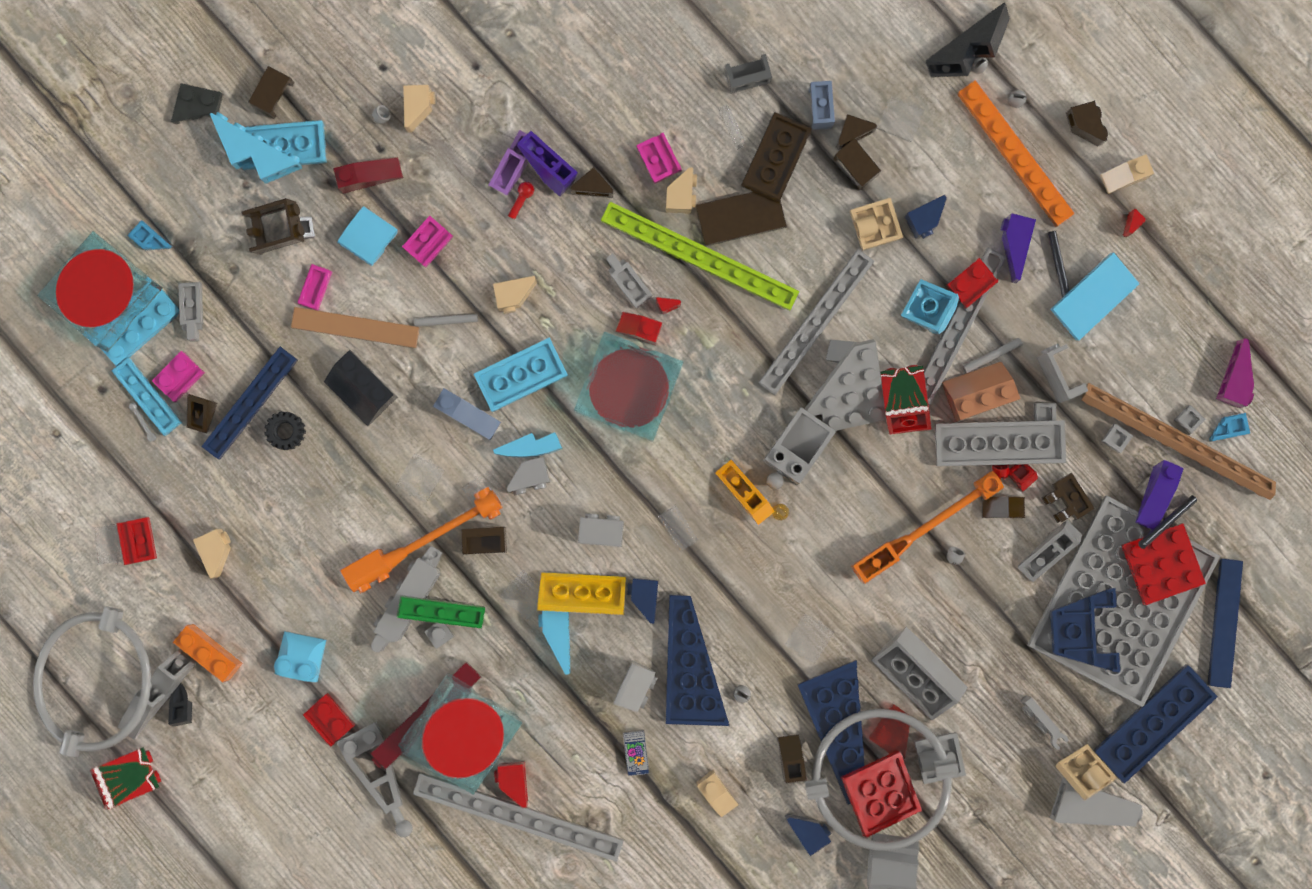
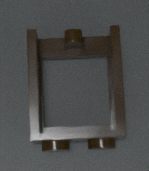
[241,198,304,255]

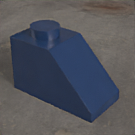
[904,195,947,239]
[627,578,658,624]
[785,814,831,856]

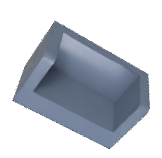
[809,81,835,130]

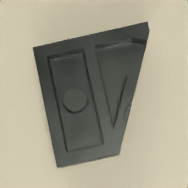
[171,83,223,124]

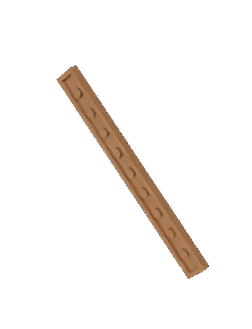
[1081,383,1276,500]

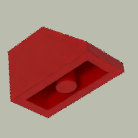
[616,312,662,345]
[494,761,529,808]

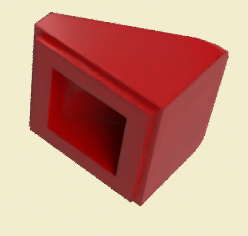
[1123,209,1146,237]
[656,297,681,315]
[1008,464,1038,491]

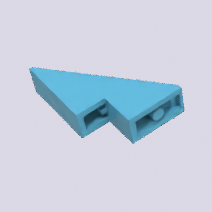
[210,112,302,184]

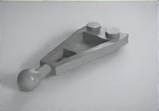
[337,722,413,837]

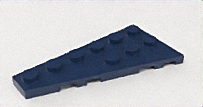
[666,595,730,726]

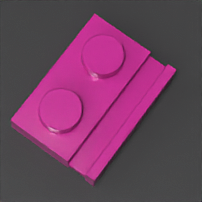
[636,132,682,184]
[402,215,453,268]
[152,351,205,403]

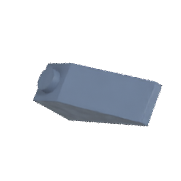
[433,388,501,440]

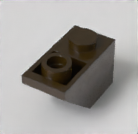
[1066,101,1108,147]
[777,734,807,784]

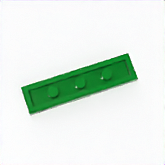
[397,595,485,629]

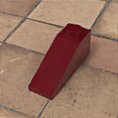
[333,157,404,194]

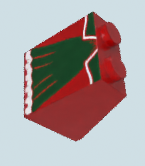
[880,365,932,435]
[90,747,161,810]

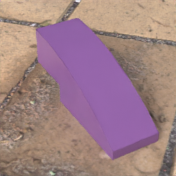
[489,130,529,195]

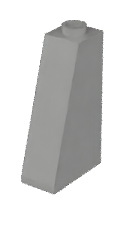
[1050,777,1143,826]

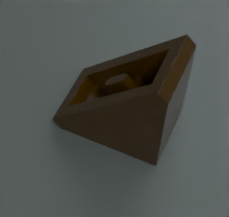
[836,114,877,151]
[571,167,614,198]
[187,394,218,434]
[982,496,1025,518]

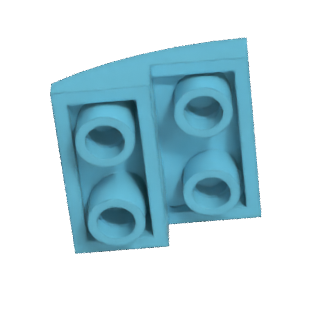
[338,206,398,266]

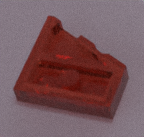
[868,704,910,761]

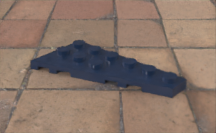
[797,660,864,805]

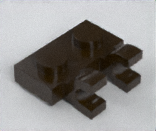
[1042,473,1095,523]

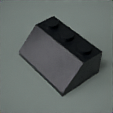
[324,350,398,426]

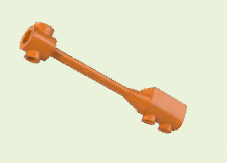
[851,471,1004,584]
[340,487,503,594]

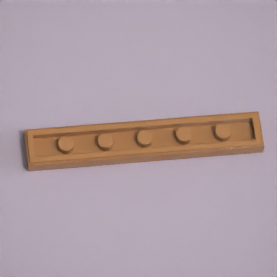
[291,307,420,349]

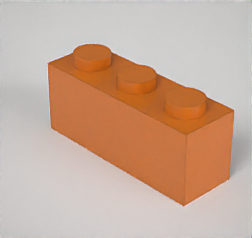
[173,624,243,682]

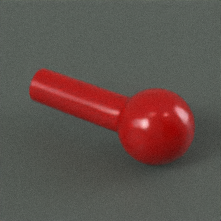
[508,182,535,220]

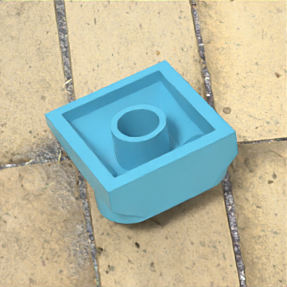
[901,279,959,334]
[274,631,327,682]

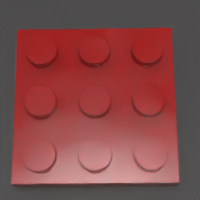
[1121,523,1206,605]
[841,751,922,838]

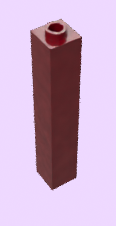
[371,662,481,769]

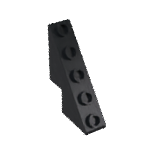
[926,3,1010,77]

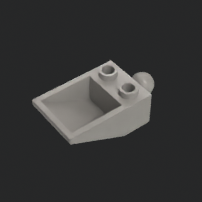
[763,407,836,489]

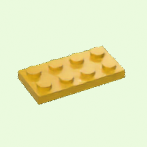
[537,572,626,615]

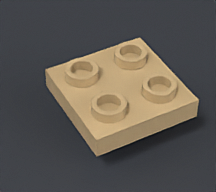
[850,198,903,251]
[1055,744,1117,801]

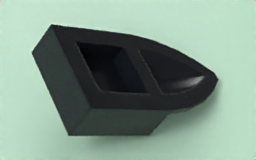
[168,683,192,727]

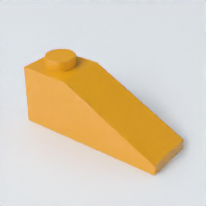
[715,460,775,525]

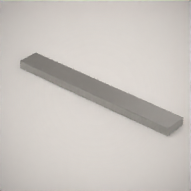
[924,247,1007,405]
[758,249,875,395]

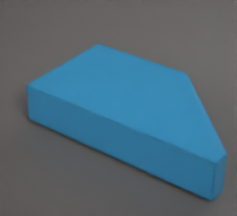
[127,220,172,250]
[1209,413,1250,442]

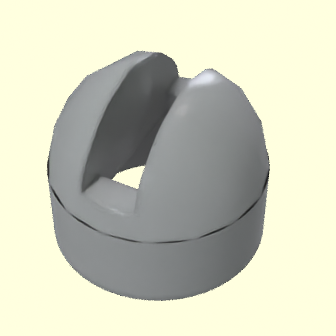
[971,58,988,74]
[1008,90,1026,108]
[372,105,391,124]
[947,546,966,565]
[734,685,751,703]

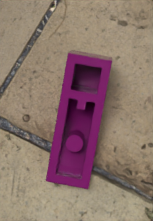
[1216,338,1254,408]

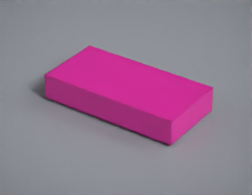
[297,264,333,311]

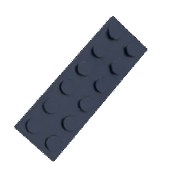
[1093,664,1218,784]

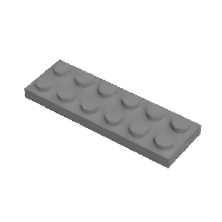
[935,420,1066,466]

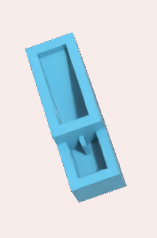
[493,432,563,458]

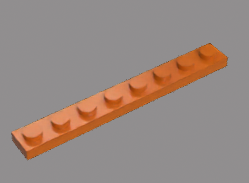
[957,80,1075,227]

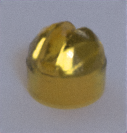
[772,504,789,521]

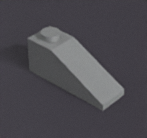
[1018,520,1082,582]

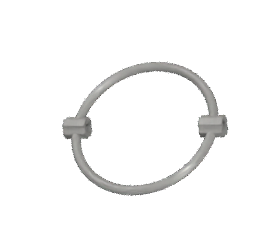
[33,607,151,757]
[805,709,959,851]

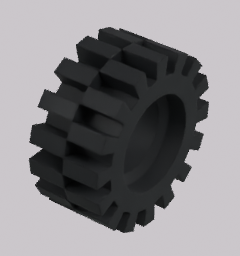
[264,411,306,450]

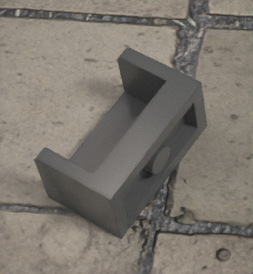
[724,54,772,94]

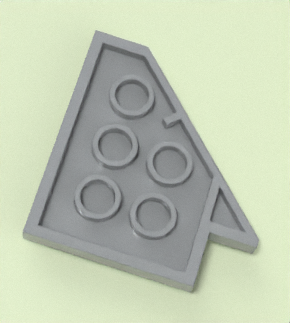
[805,339,886,431]

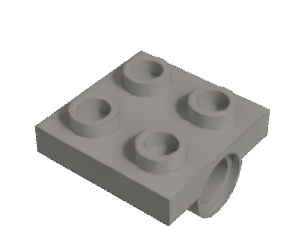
[914,732,966,784]

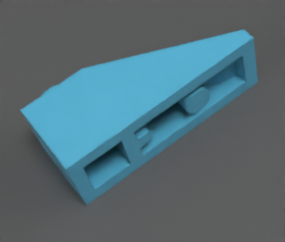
[538,611,571,675]

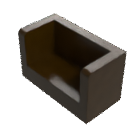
[248,66,294,119]
[833,139,881,191]
[461,527,507,555]

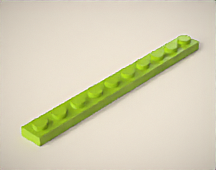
[601,202,800,311]

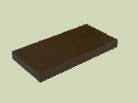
[741,112,813,203]
[696,192,787,247]

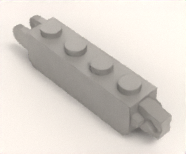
[371,546,443,653]

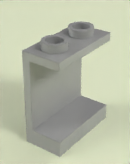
[1037,343,1088,403]

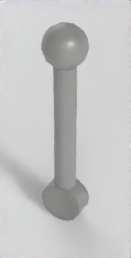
[129,403,157,441]

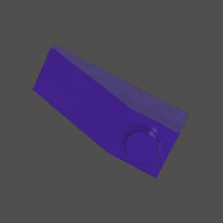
[516,131,578,197]
[1000,213,1036,284]
[1135,460,1184,530]

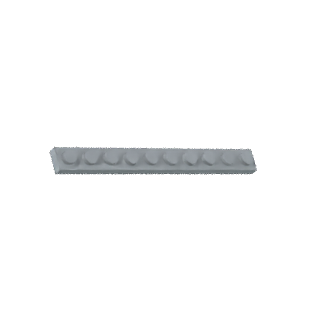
[413,773,624,862]

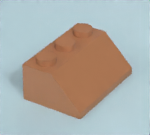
[942,362,1021,422]

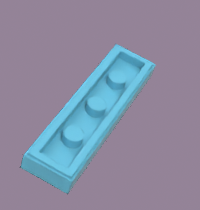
[112,358,182,436]

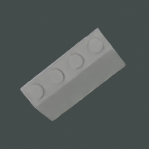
[871,627,968,720]

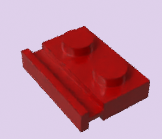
[946,258,999,309]
[116,517,157,565]
[303,693,355,747]

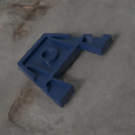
[1050,588,1120,673]

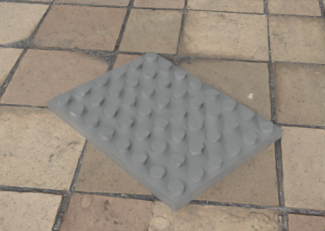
[1027,496,1220,707]

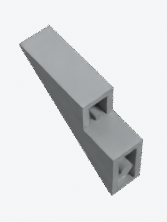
[118,649,197,740]

